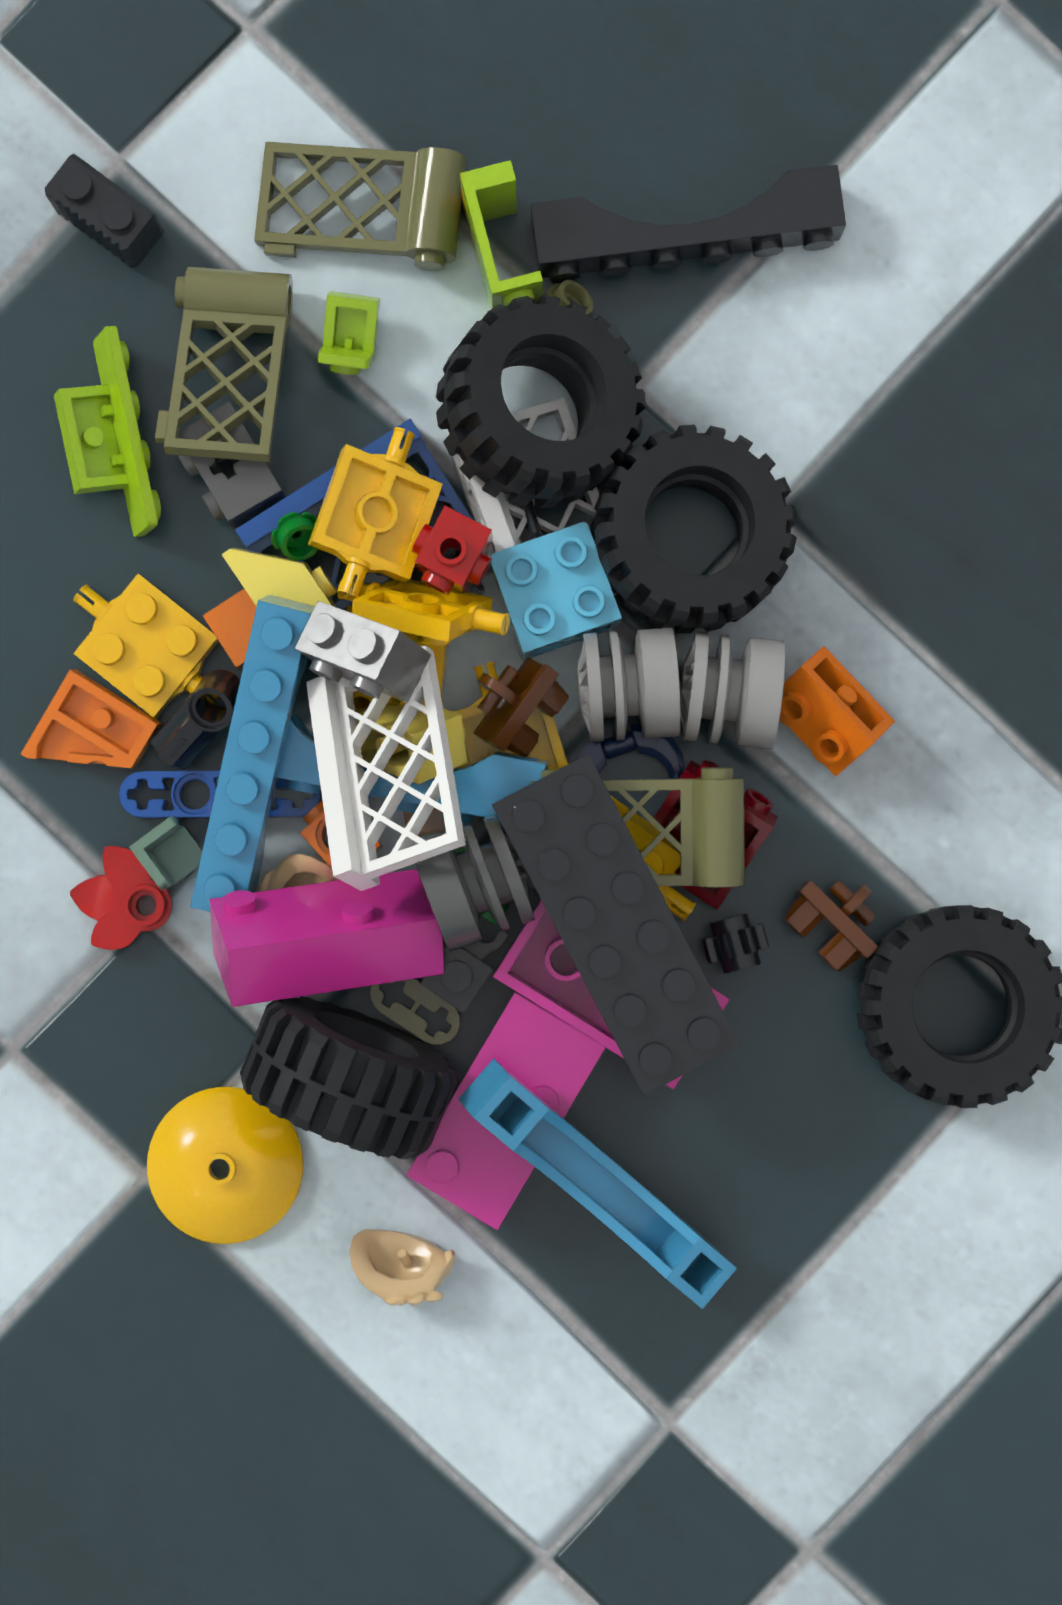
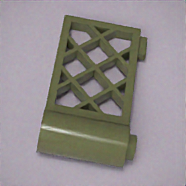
[254,142,466,271]
[155,267,293,462]
[531,767,745,888]

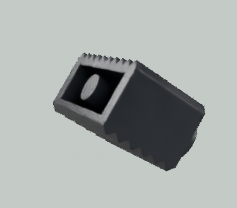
[45,153,164,268]

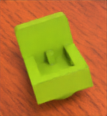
[318,291,381,375]

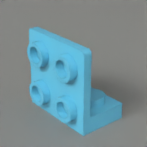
[490,522,622,661]

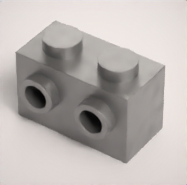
[294,601,431,703]

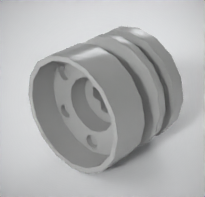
[577,628,681,742]
[680,631,785,750]

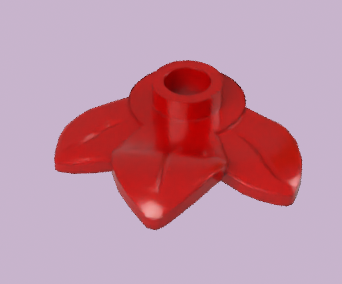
[70,846,173,950]

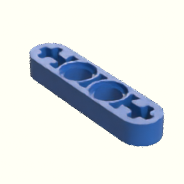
[119,770,322,819]

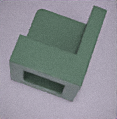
[129,816,203,890]

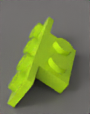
[54,326,161,537]

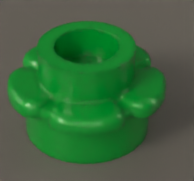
[271,512,318,561]

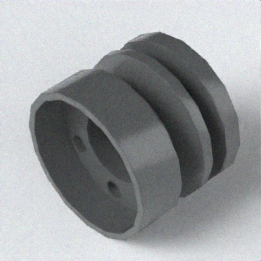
[413,815,535,952]

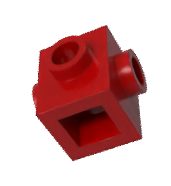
[412,506,493,595]

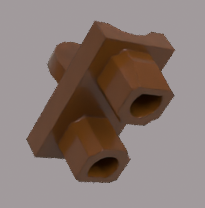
[473,657,569,757]
[782,879,878,972]

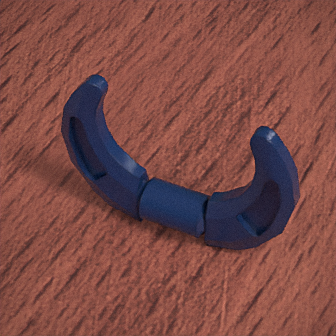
[575,724,685,779]

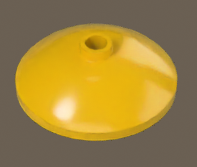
[147,1086,304,1244]

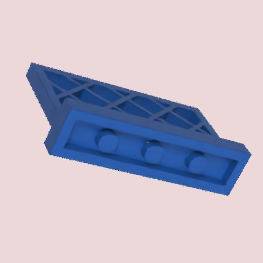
[235,418,473,610]

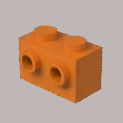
[779,646,895,777]

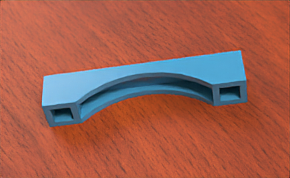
[190,595,315,912]
[234,705,549,830]
[458,1058,737,1309]

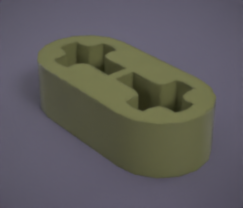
[370,978,461,1045]

